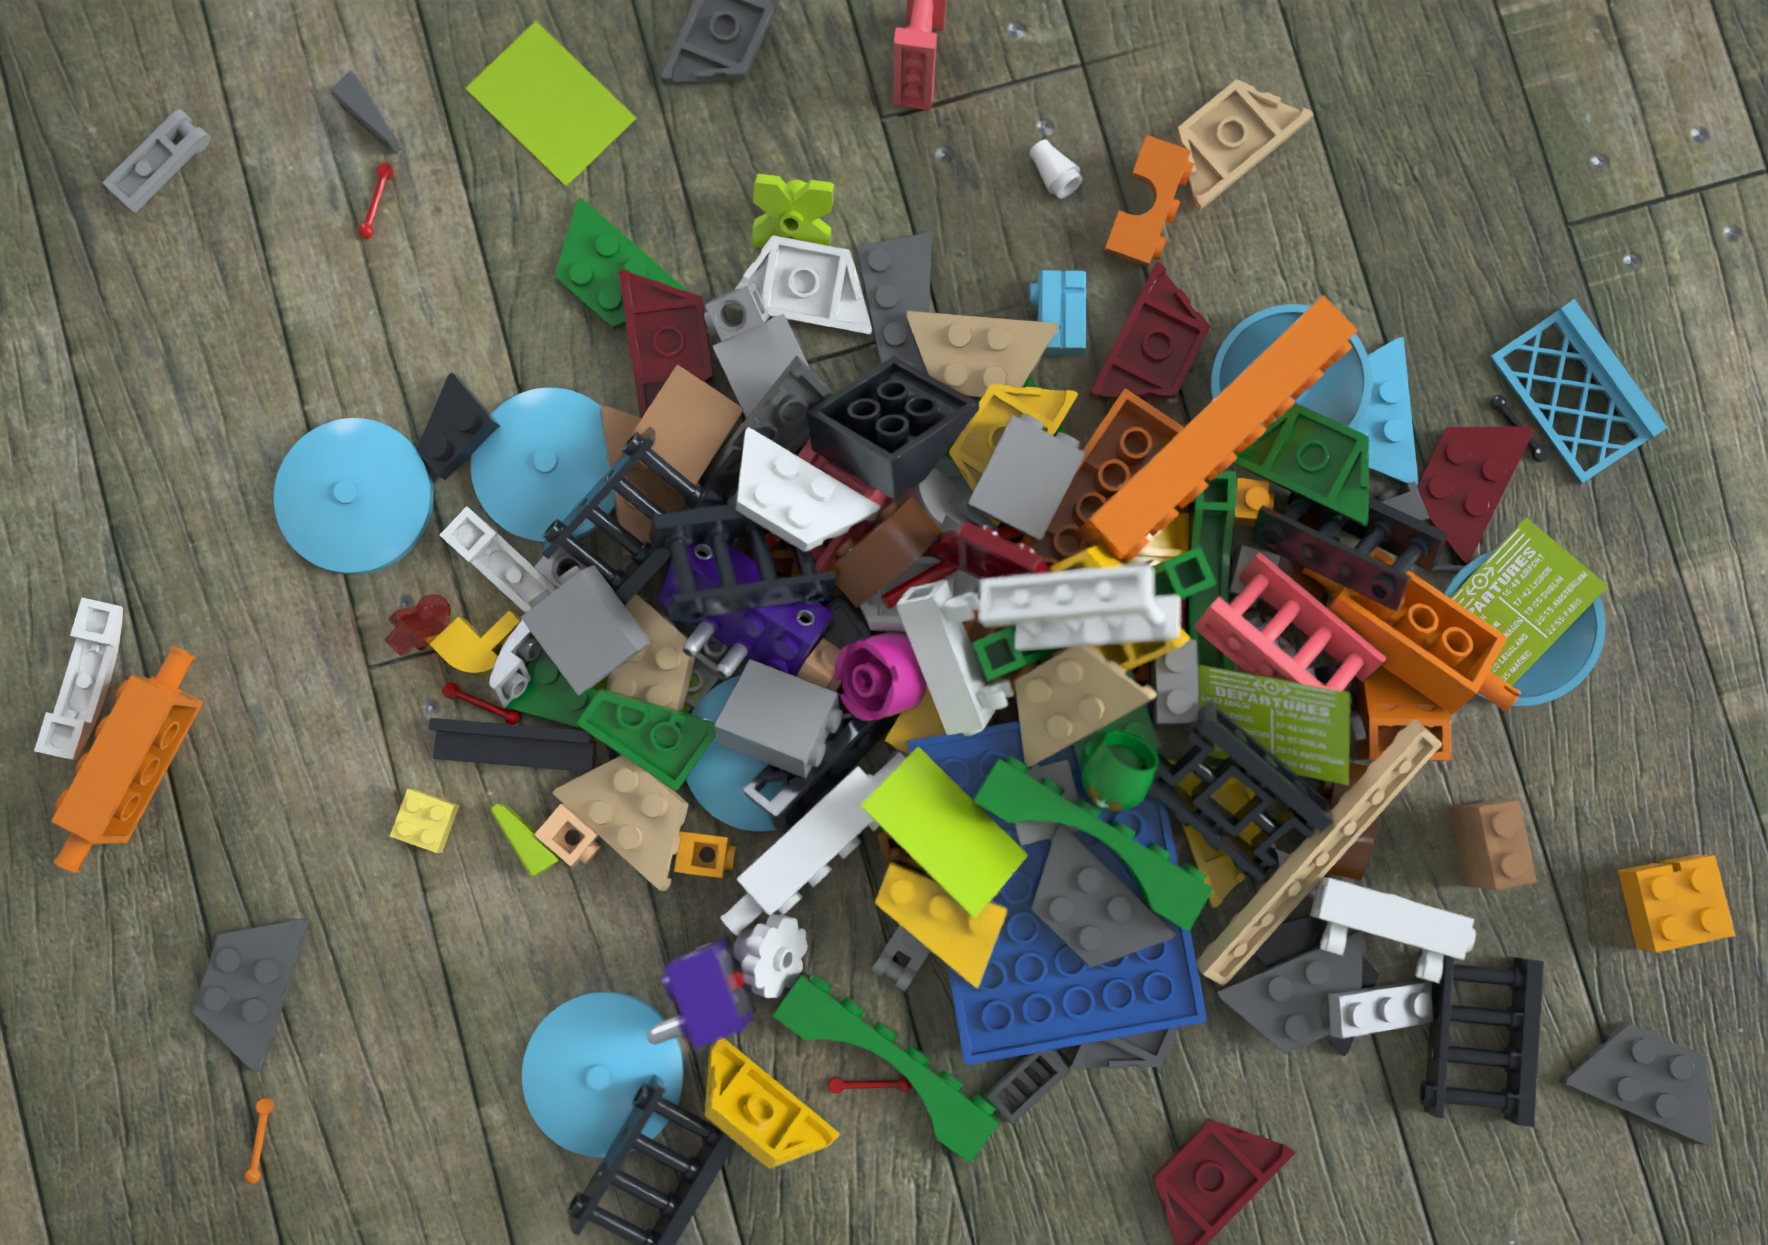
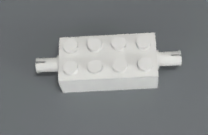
[720,752,906,936]

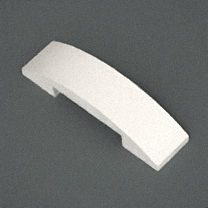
[440,506,557,613]
[34,598,123,761]

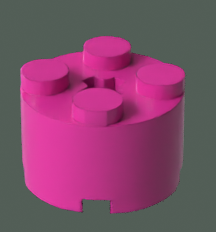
[835,631,927,721]

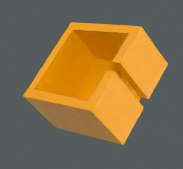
[1617,854,1735,953]

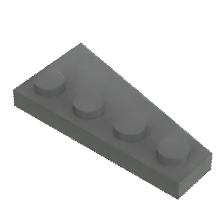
[857,232,932,373]
[700,355,835,505]

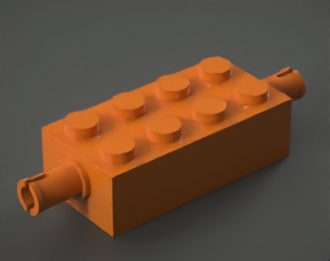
[1301,548,1521,715]
[51,645,203,873]

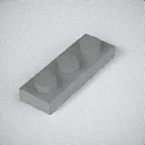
[1328,980,1433,1038]

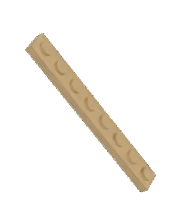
[1196,719,1442,987]

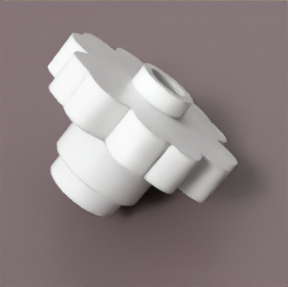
[734,914,807,998]

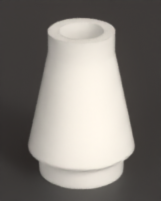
[1029,140,1082,198]

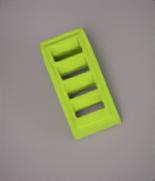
[491,804,563,877]

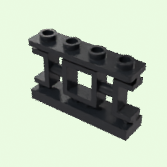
[1141,701,1333,883]

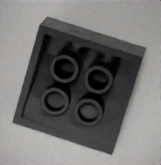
[807,356,979,500]

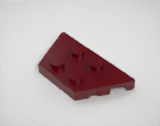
[1089,261,1211,399]
[619,270,714,418]
[1417,426,1535,565]
[927,521,1051,580]
[1152,1118,1296,1245]

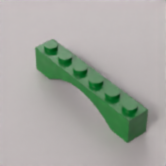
[1186,471,1236,671]
[970,546,1217,681]
[971,756,1214,932]
[772,972,999,1163]

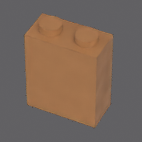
[621,364,744,493]
[1449,800,1537,890]

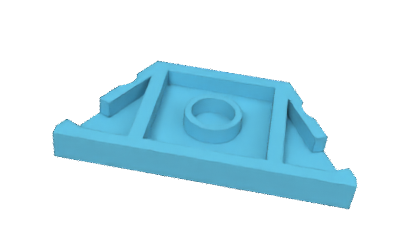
[1356,337,1418,486]

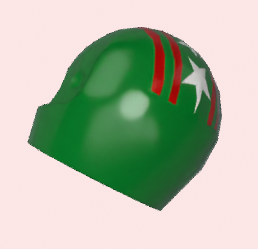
[1082,730,1158,811]

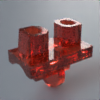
[385,594,451,656]

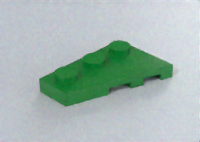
[576,688,716,792]

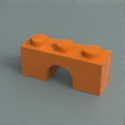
[1104,135,1194,267]

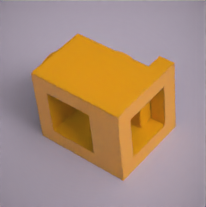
[1234,478,1274,527]
[674,831,737,878]

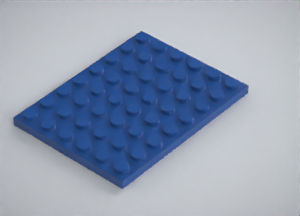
[907,702,1207,1065]

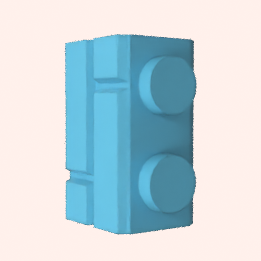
[1029,270,1086,357]

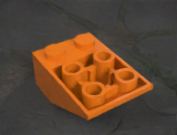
[1357,665,1451,762]

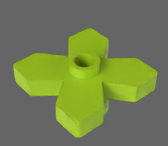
[752,174,834,249]

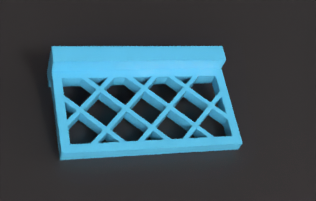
[1489,299,1668,484]

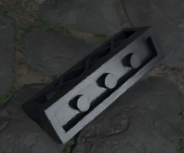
[743,690,895,835]
[428,718,597,772]

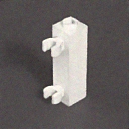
[896,580,1014,736]
[1310,877,1476,983]

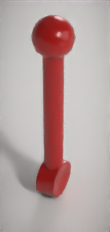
[358,163,394,239]
[442,682,520,725]
[828,1076,913,1094]

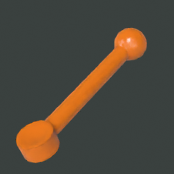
[244,1098,274,1184]

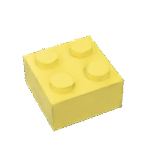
[390,789,460,853]

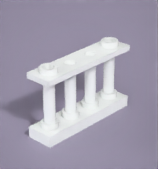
[979,564,1180,651]

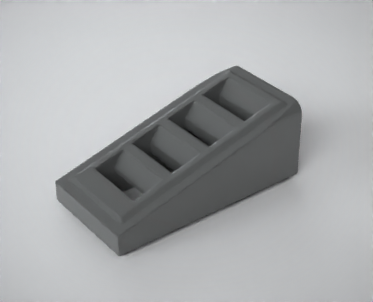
[331,71,401,154]
[984,1049,1070,1125]

